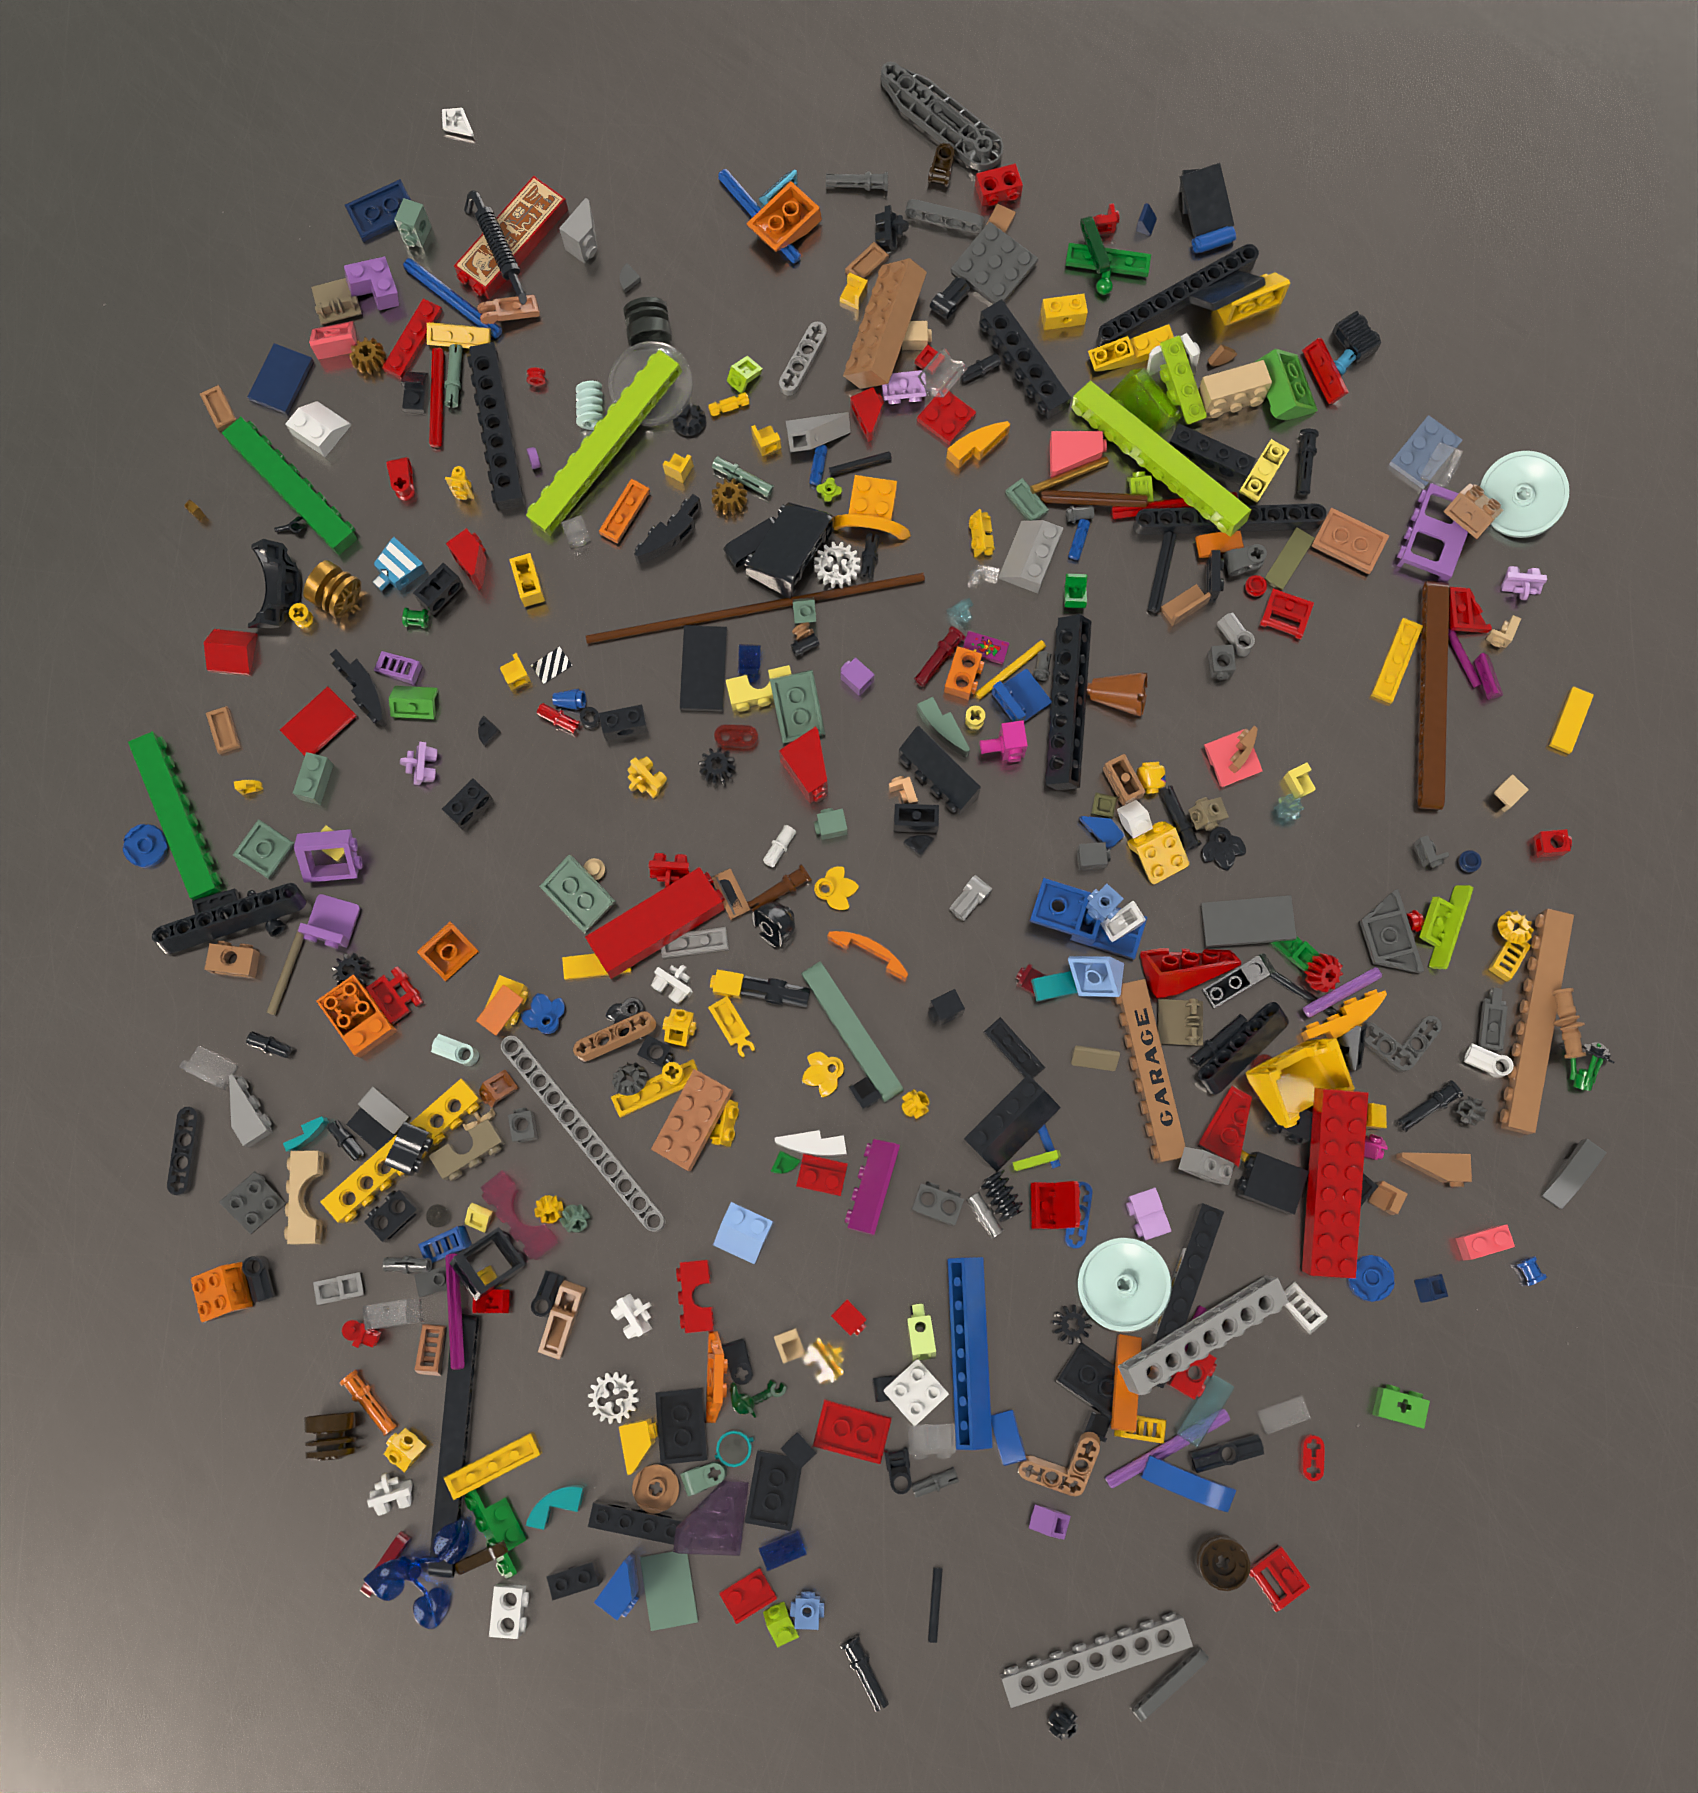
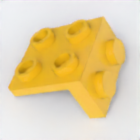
[1127,821,1189,884]

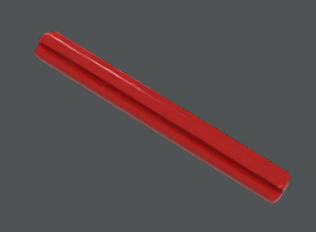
[429,348,444,448]

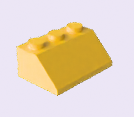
[1217,272,1290,326]

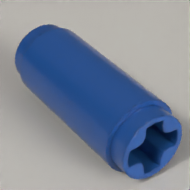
[1192,226,1236,253]

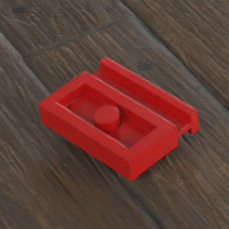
[796,1154,848,1196]
[719,1567,778,1624]

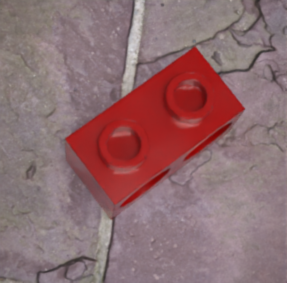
[975,163,1023,206]

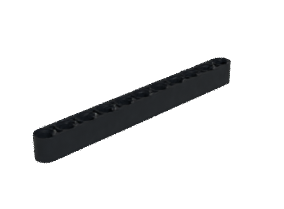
[428,1314,479,1578]

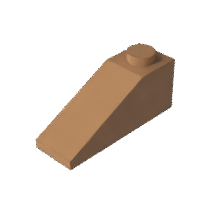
[1396,1153,1472,1187]

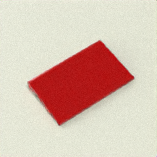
[280,686,357,756]

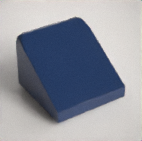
[1136,203,1157,236]
[1415,1274,1448,1303]

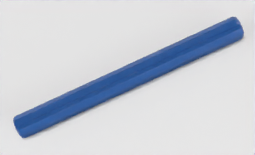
[718,169,801,264]
[403,258,502,338]

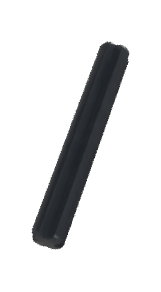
[1148,531,1177,613]

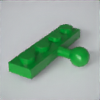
[1065,243,1151,295]

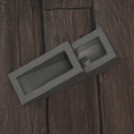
[1541,1139,1607,1210]

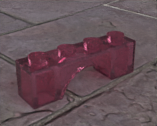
[480,1170,561,1260]

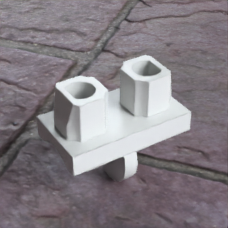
[651,965,693,1005]
[611,1294,652,1339]
[367,1473,413,1516]

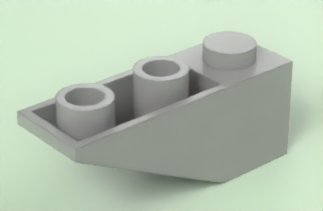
[786,412,851,452]
[229,1074,273,1148]

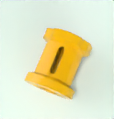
[289,603,314,628]
[662,1062,684,1085]

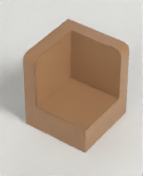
[1368,1181,1407,1215]

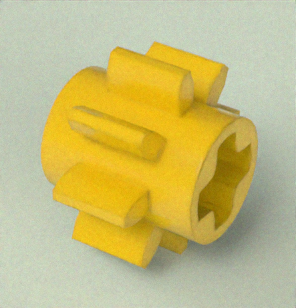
[902,1089,929,1119]
[534,1195,564,1224]

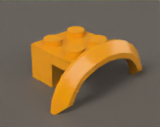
[834,475,911,540]

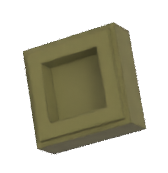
[1091,793,1117,819]

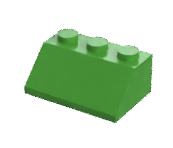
[1255,349,1318,421]

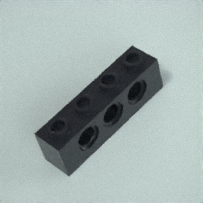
[1169,423,1257,486]
[588,1500,688,1546]

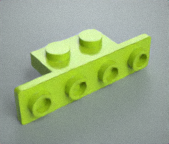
[1160,336,1207,424]
[1419,885,1473,969]

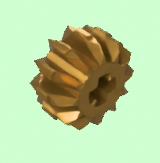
[349,337,386,375]
[711,478,747,515]

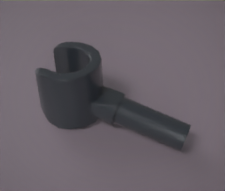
[274,516,306,533]

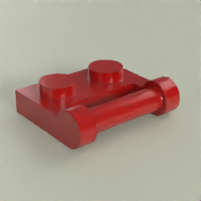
[1259,589,1314,640]
[1249,1546,1310,1612]

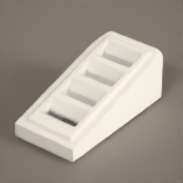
[1284,1282,1328,1335]

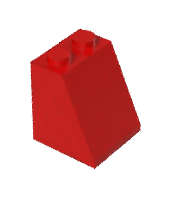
[779,726,828,804]

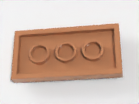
[651,1069,734,1171]

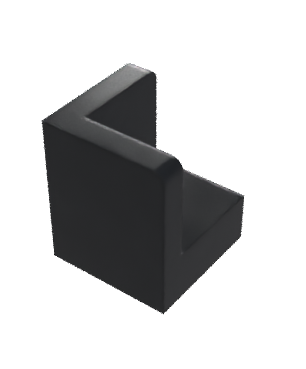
[848,1077,882,1111]
[1081,1410,1111,1443]
[780,1431,817,1469]

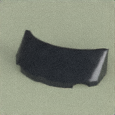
[248,539,301,628]

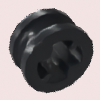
[580,707,600,729]

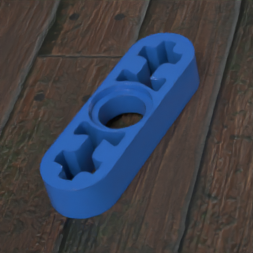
[1064,1182,1093,1249]

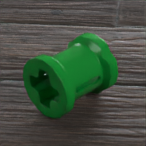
[402,607,429,629]

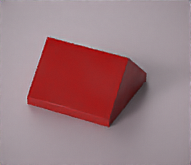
[204,629,258,675]

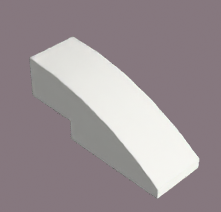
[775,1130,847,1157]

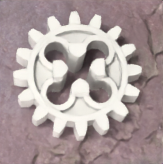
[814,542,860,588]
[588,1372,639,1424]

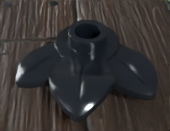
[1202,827,1246,870]
[606,997,647,1038]

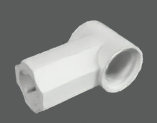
[1464,1043,1514,1078]

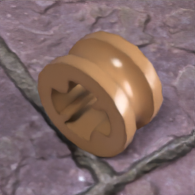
[792,622,814,641]

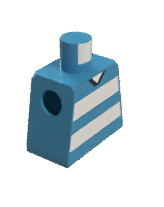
[372,537,427,591]

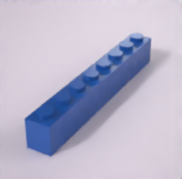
[948,1257,993,1450]

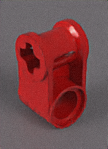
[386,457,415,501]

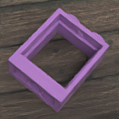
[294,829,362,883]

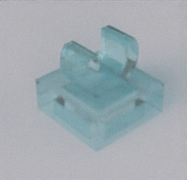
[946,598,973,623]

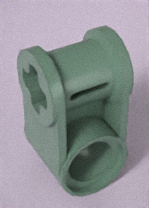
[680,1461,727,1497]

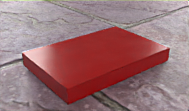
[813,1399,892,1464]

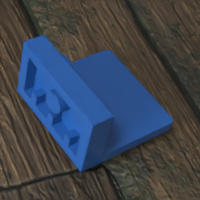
[992,669,1052,722]

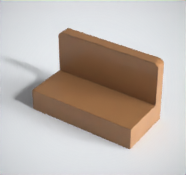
[1161,584,1212,626]

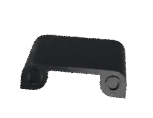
[745,502,835,599]

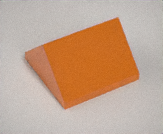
[417,921,478,981]

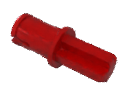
[537,703,580,734]

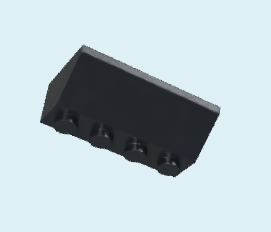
[898,725,981,815]
[964,1074,1061,1172]

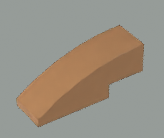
[538,1280,586,1360]

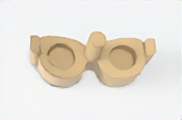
[462,1108,496,1131]

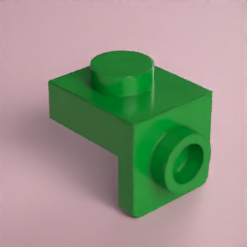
[1064,574,1088,608]

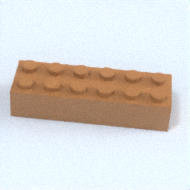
[843,258,927,389]

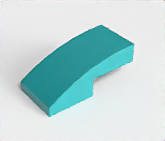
[1031,971,1078,1002]
[283,1116,329,1153]

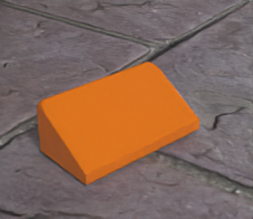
[476,985,524,1036]

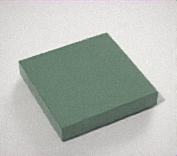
[233,819,295,880]

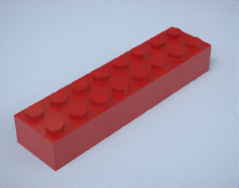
[1302,1088,1368,1279]

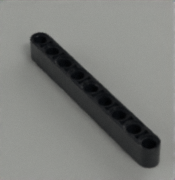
[1096,244,1259,347]
[1133,503,1327,535]

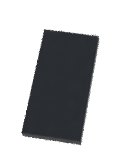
[680,625,728,712]

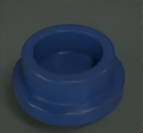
[1458,850,1482,872]

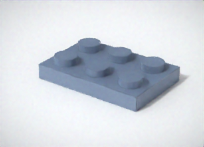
[1389,415,1462,489]

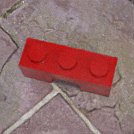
[676,1260,715,1333]

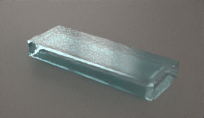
[1177,1375,1234,1448]

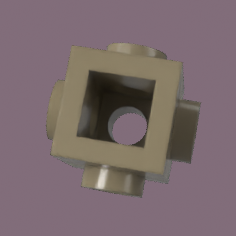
[1188,797,1229,831]

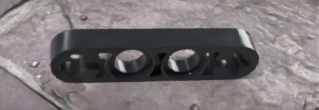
[167,1107,201,1196]

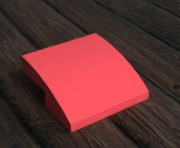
[1204,729,1262,787]

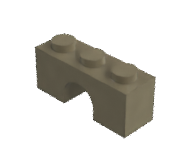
[429,1119,505,1181]

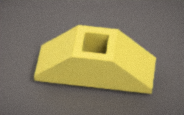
[1239,439,1290,503]

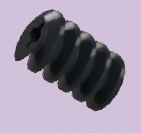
[981,1169,1024,1222]

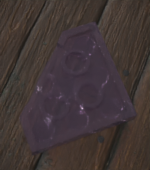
[673,1480,748,1556]

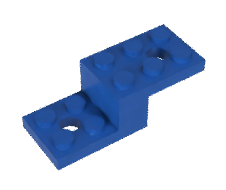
[1030,878,1147,960]

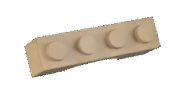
[284,1151,324,1245]

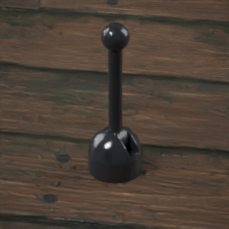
[247,890,286,937]

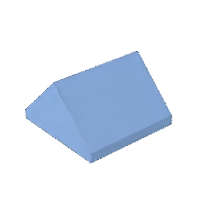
[1068,956,1124,997]

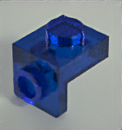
[737,644,761,677]

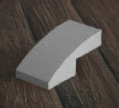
[358,1086,409,1134]
[313,1272,364,1306]

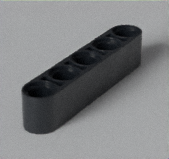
[1198,1002,1289,1094]

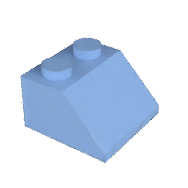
[713,1202,774,1264]

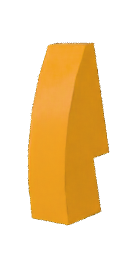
[946,421,1011,469]

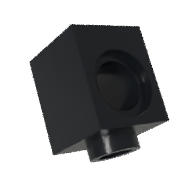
[637,1035,674,1069]

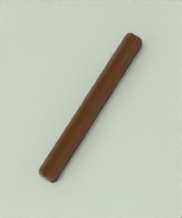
[1041,490,1148,507]

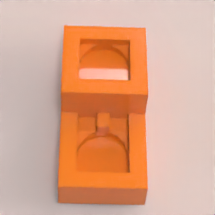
[1195,531,1244,558]

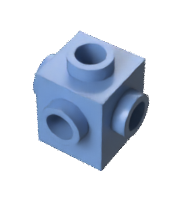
[1086,884,1124,922]
[790,1591,824,1630]

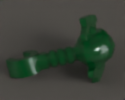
[729,1380,787,1418]

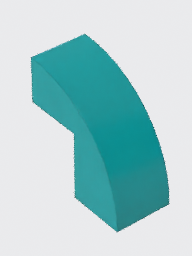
[526,1485,586,1530]

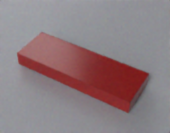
[1302,338,1349,404]

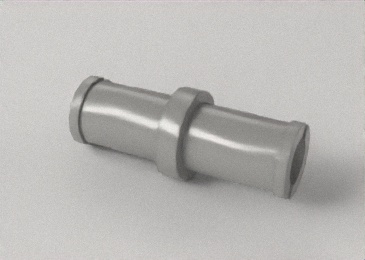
[967,1192,1004,1238]

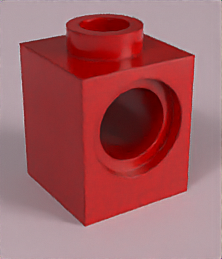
[1534,829,1572,858]
[831,1299,867,1336]

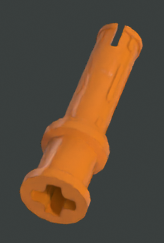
[340,1369,397,1436]

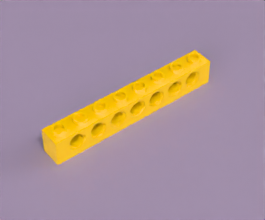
[320,1079,482,1223]

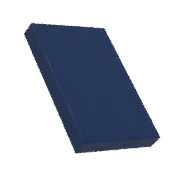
[345,179,412,242]
[247,343,314,415]

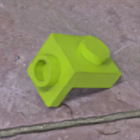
[763,1602,799,1648]

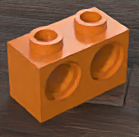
[944,646,985,700]

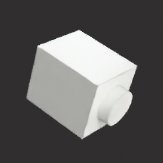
[1117,800,1153,838]

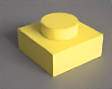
[464,1203,493,1233]

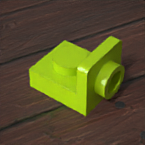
[727,356,763,393]
[1127,471,1153,502]

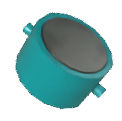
[714,1429,754,1467]

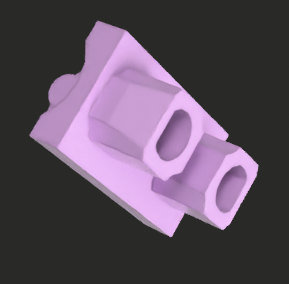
[1501,566,1547,600]
[400,742,437,785]

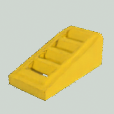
[1488,940,1531,982]
[1114,1415,1167,1444]

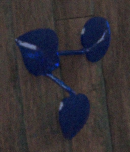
[364,1519,469,1629]

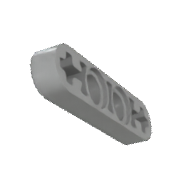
[779,322,827,396]

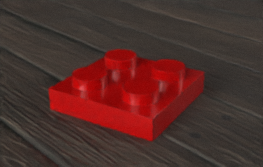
[917,387,976,446]

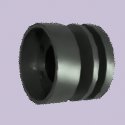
[623,297,672,351]

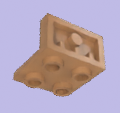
[1444,483,1503,539]

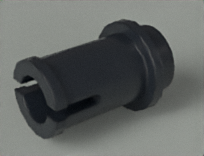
[791,633,820,656]

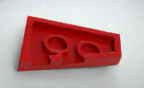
[1198,1086,1252,1168]

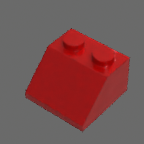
[446,528,487,591]

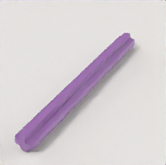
[1105,1409,1230,1488]

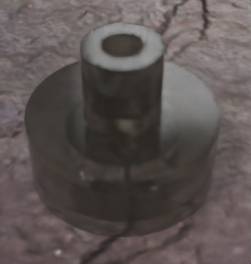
[426,1204,451,1228]

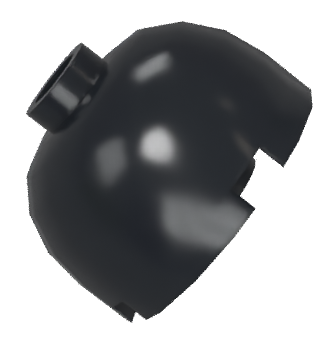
[752,902,795,947]

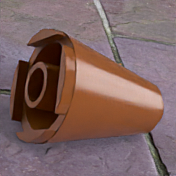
[1087,672,1148,716]

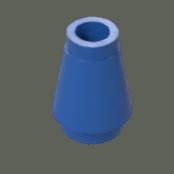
[552,688,586,710]

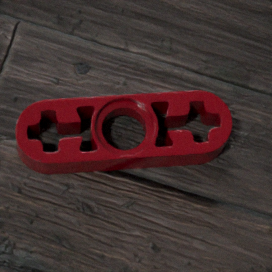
[360,1531,411,1598]

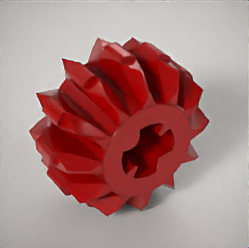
[1304,953,1343,992]

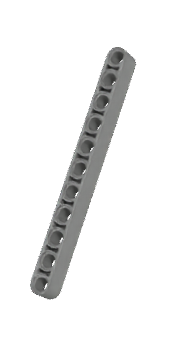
[501,1036,666,1232]

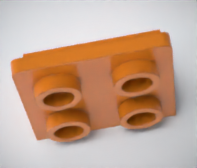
[191,1262,253,1322]

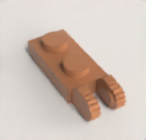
[477,295,539,324]

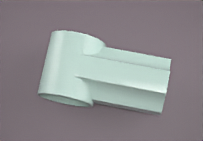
[431,1034,479,1066]

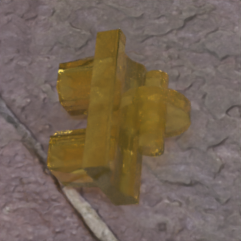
[802,1339,843,1385]

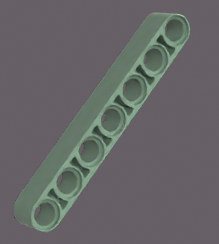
[801,961,904,1102]

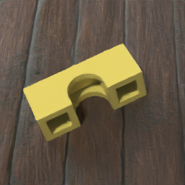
[726,665,791,711]

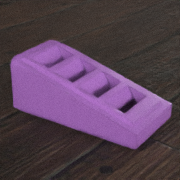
[374,651,422,685]

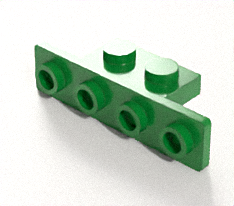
[465,1489,526,1579]

